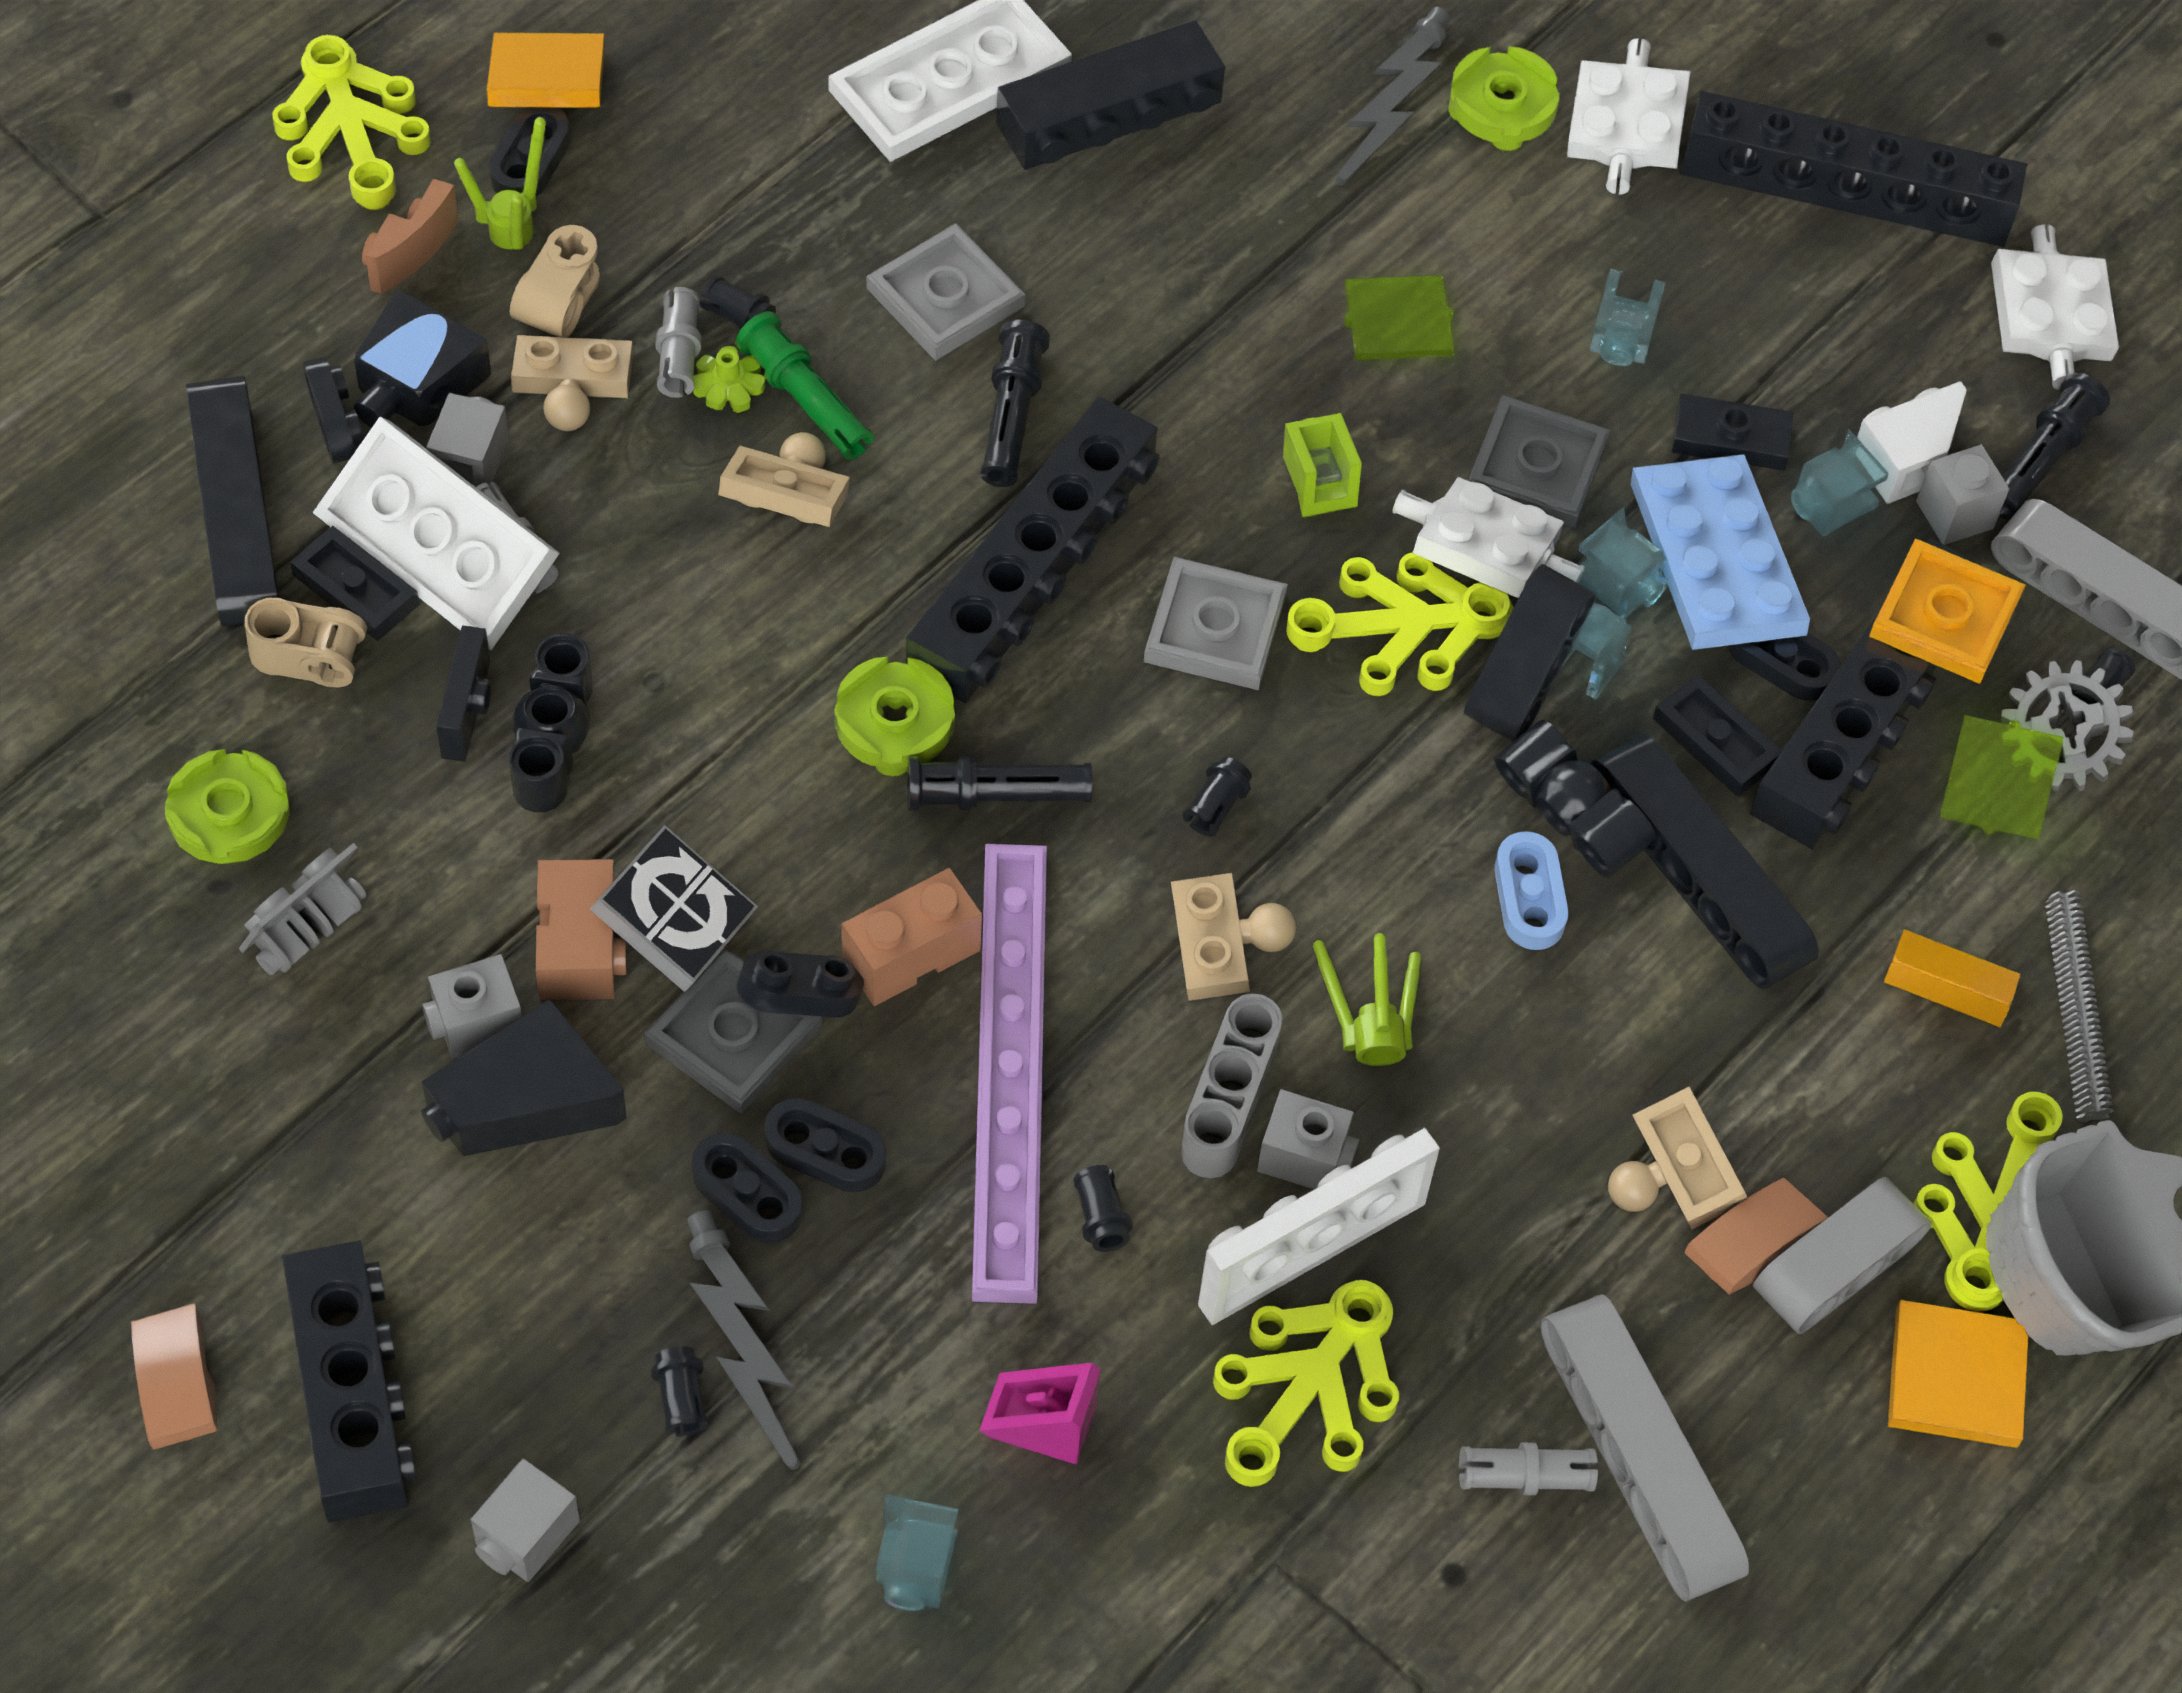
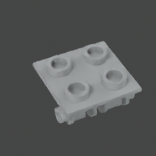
[239,843,366,975]

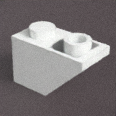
[1852,381,1967,504]

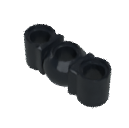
[509,633,593,813]
[1494,720,1656,878]

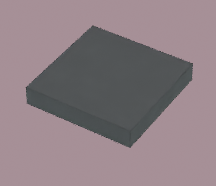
[1468,395,1611,529]
[644,948,822,1114]

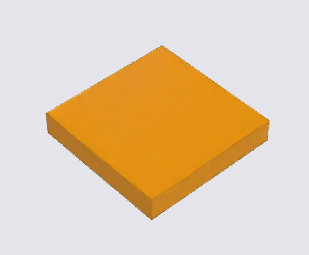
[487,33,605,108]
[1869,538,2026,684]
[1888,1300,2028,1448]

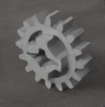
[2001,660,2134,792]

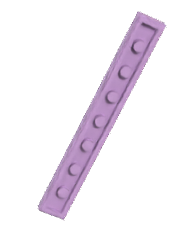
[972,844,1047,1304]

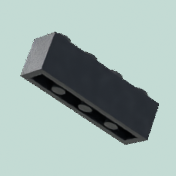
[996,20,1225,170]

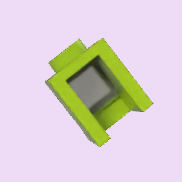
[1283,413,1362,518]

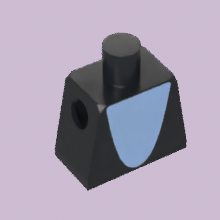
[353,289,492,428]

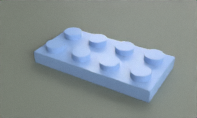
[1631,455,1810,650]

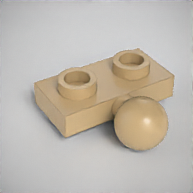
[511,335,633,431]
[719,432,850,527]
[1171,873,1296,1001]
[1608,1087,1748,1229]

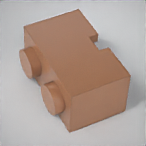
[536,859,627,1000]
[841,868,982,1007]

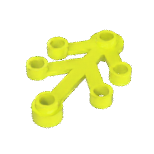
[272,35,431,210]
[1286,552,1513,696]
[1914,1092,2063,1311]
[1213,1280,1399,1487]

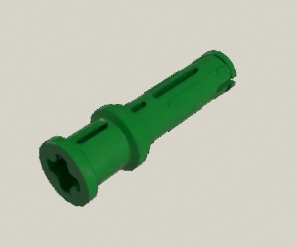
[735,311,874,460]

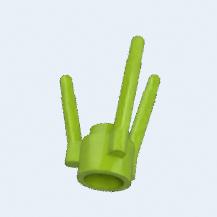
[454,117,546,250]
[1313,933,1421,1066]

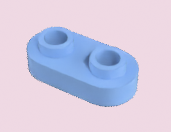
[1494,832,1568,950]

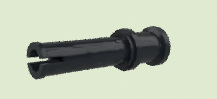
[980,320,1050,487]
[1998,373,2110,520]
[907,756,1092,811]

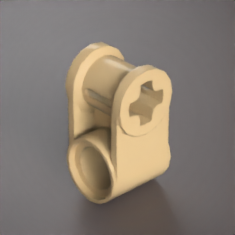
[510,225,600,338]
[245,598,367,687]

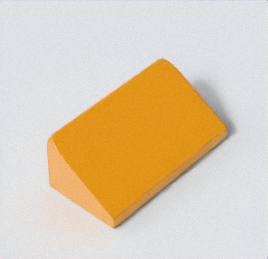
[1884,929,2020,1028]

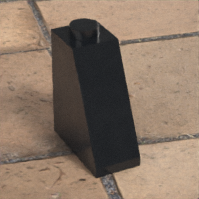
[421,1000,627,1156]

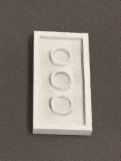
[829,0,1072,162]
[313,417,560,650]
[1198,1128,1440,1325]

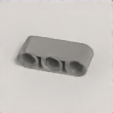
[1181,993,1282,1179]
[1753,1177,1932,1334]

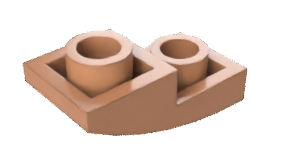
[362,179,459,294]
[1684,1177,1829,1295]
[131,1303,218,1450]

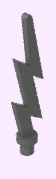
[1335,7,1450,186]
[687,1210,800,1470]

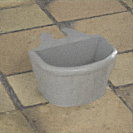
[1986,1120,2182,1356]

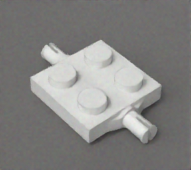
[1567,39,1690,194]
[1991,224,2119,390]
[1392,477,1584,598]

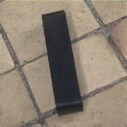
[186,375,279,627]
[1590,734,1819,989]

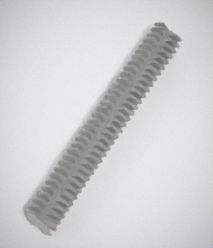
[2045,890,2114,1123]

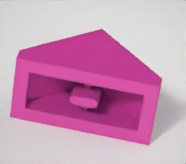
[979,1363,1101,1465]

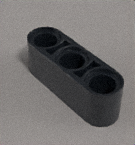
[1464,564,1596,742]

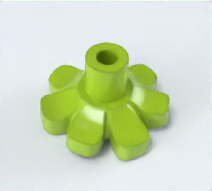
[693,346,765,413]

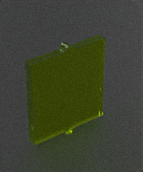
[1344,275,1454,360]
[1940,715,2064,841]

